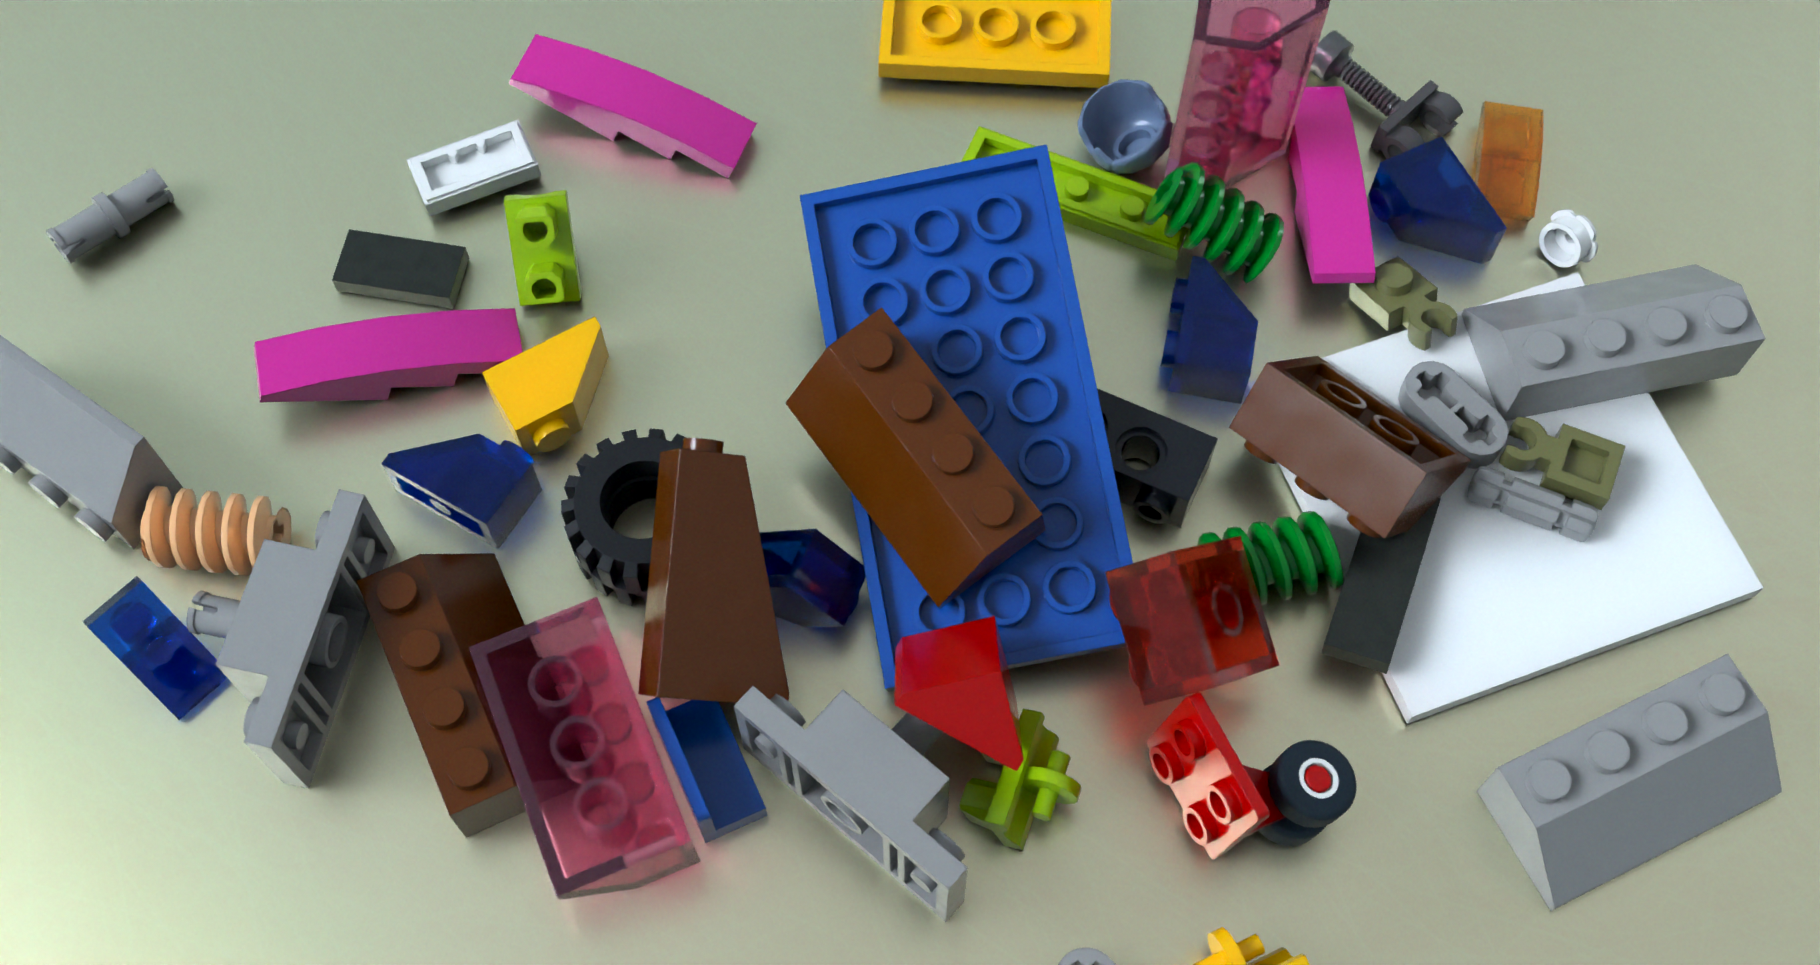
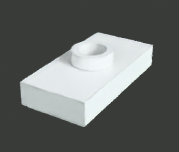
[406,120,541,216]

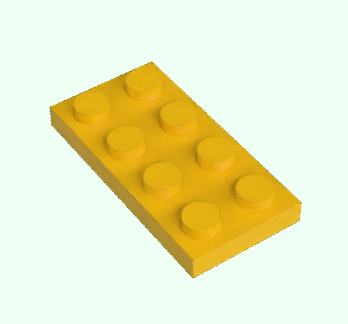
[878,0,1111,88]

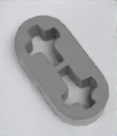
[1398,361,1509,469]

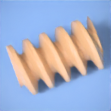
[140,486,292,576]

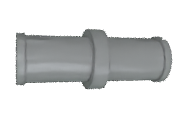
[46,168,174,264]

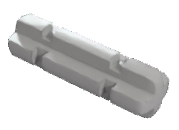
[1467,466,1598,542]

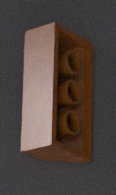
[786,307,1045,609]
[357,553,592,838]

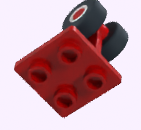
[1147,692,1356,860]

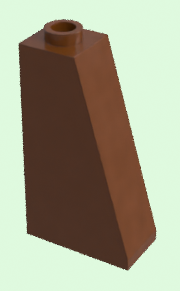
[638,438,789,703]

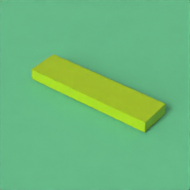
[961,126,1188,262]

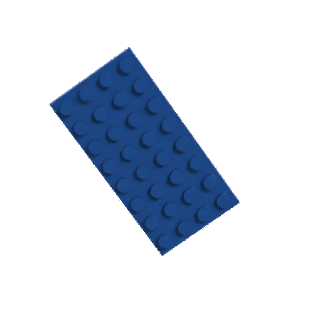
[799,144,1148,692]

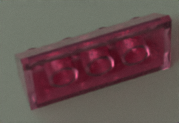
[1163,0,1330,190]
[469,597,701,900]

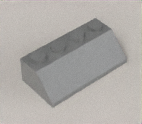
[1461,264,1766,421]
[0,335,183,549]
[1477,654,1782,911]

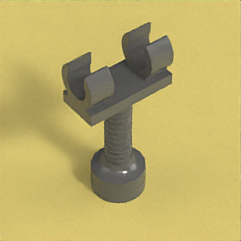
[1306,30,1463,170]

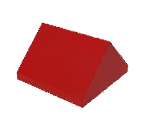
[895,616,1024,771]

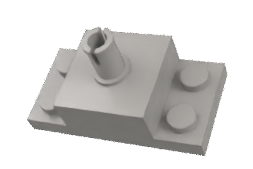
[186,489,395,789]
[734,686,968,922]

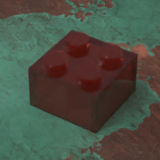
[1105,536,1279,706]

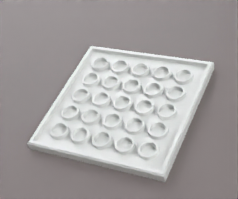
[1244,272,1764,724]

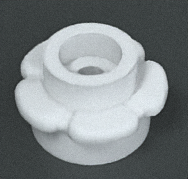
[1539,209,1598,267]

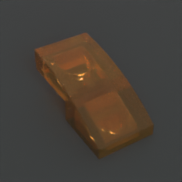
[1470,101,1543,222]

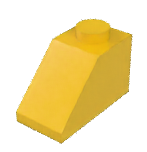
[482,316,609,458]

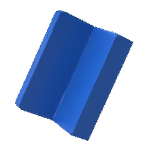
[646,697,768,843]

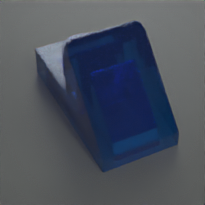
[82,576,227,720]

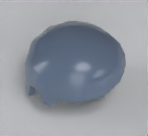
[1077,79,1173,174]

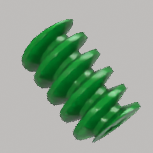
[1144,162,1284,284]
[1196,511,1343,616]

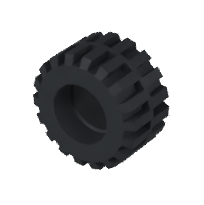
[561,428,686,606]

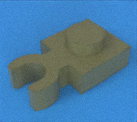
[1349,256,1458,351]
[1499,417,1626,510]

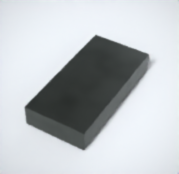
[332,229,469,309]

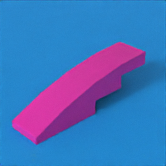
[509,34,757,178]
[1283,86,1376,284]
[254,308,523,402]

